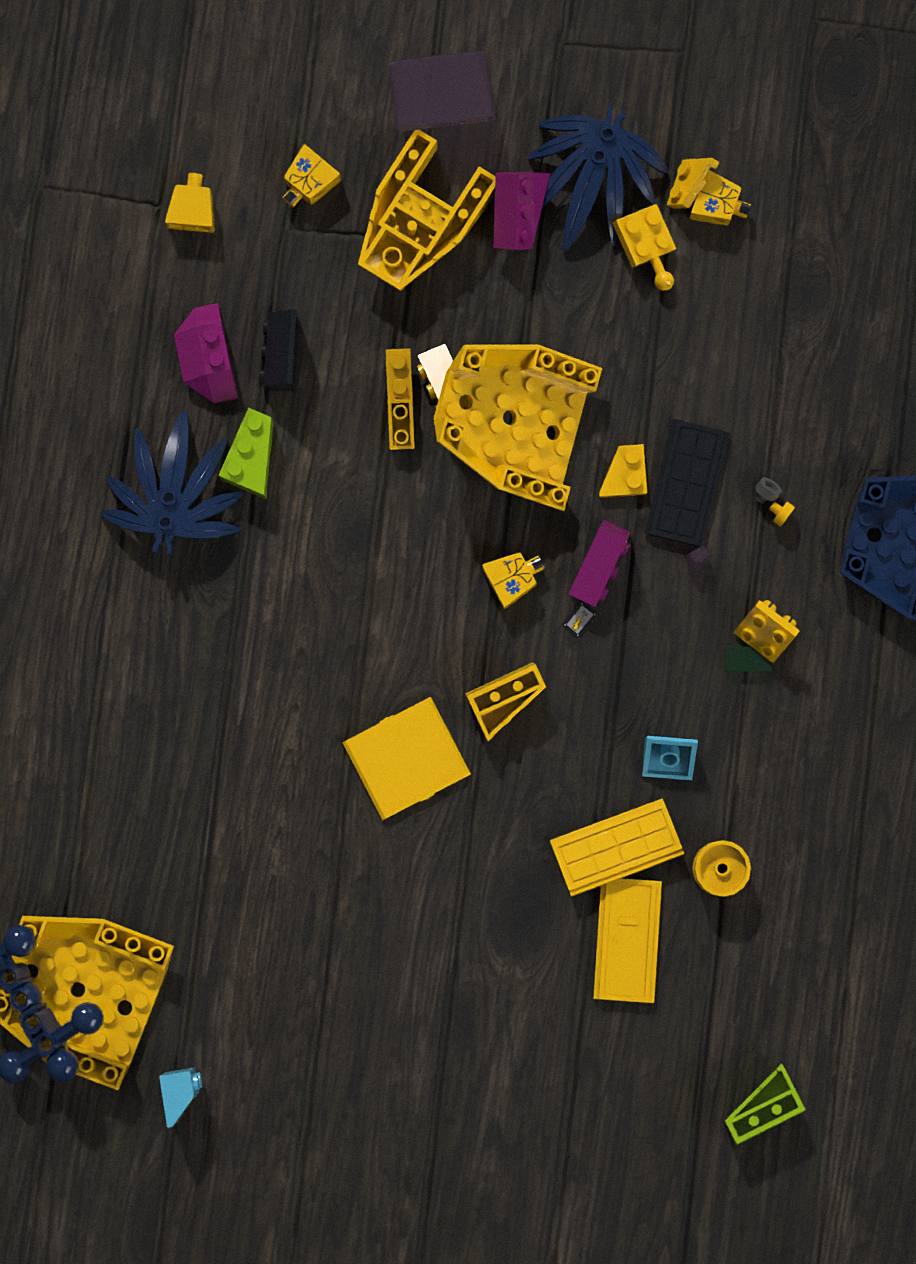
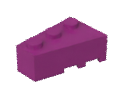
[493,172,550,250]
[569,520,631,607]

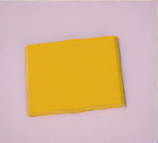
[343,697,471,820]

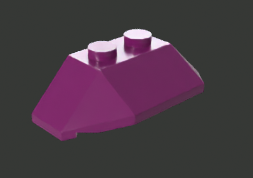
[174,303,238,404]

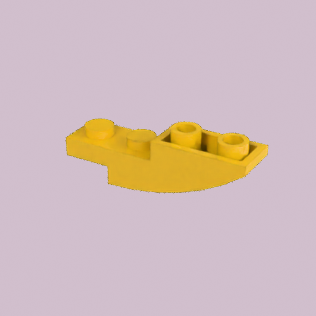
[385,349,415,450]

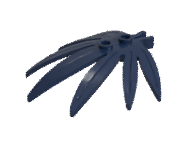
[528,105,669,252]
[100,411,243,555]

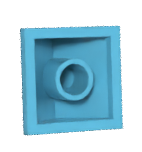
[642,736,698,780]

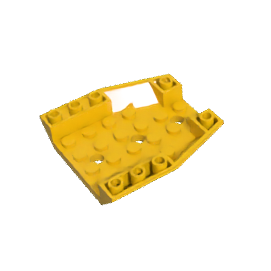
[433,345,602,511]
[0,916,174,1090]

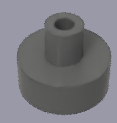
[755,478,782,504]

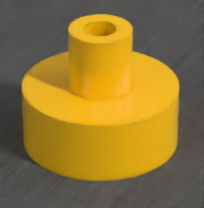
[769,501,795,527]

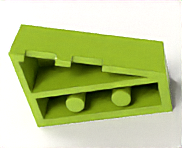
[218,408,274,499]

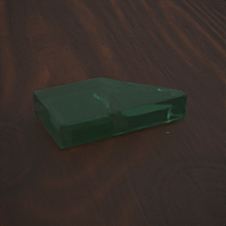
[725,646,772,672]

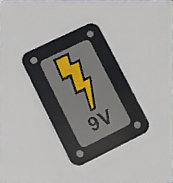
[562,601,598,638]

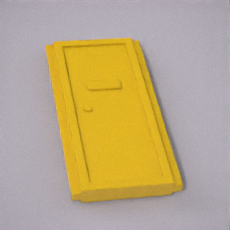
[550,798,684,897]
[593,878,662,1003]

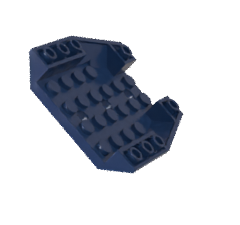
[840,476,916,621]

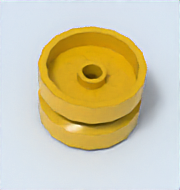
[692,840,751,897]

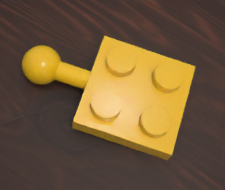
[612,204,676,291]

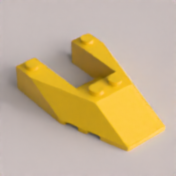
[358,128,496,291]

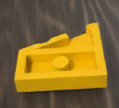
[667,158,719,209]
[599,444,647,498]

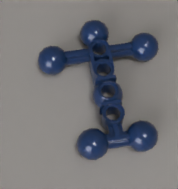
[0,925,104,1083]

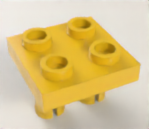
[734,600,799,663]

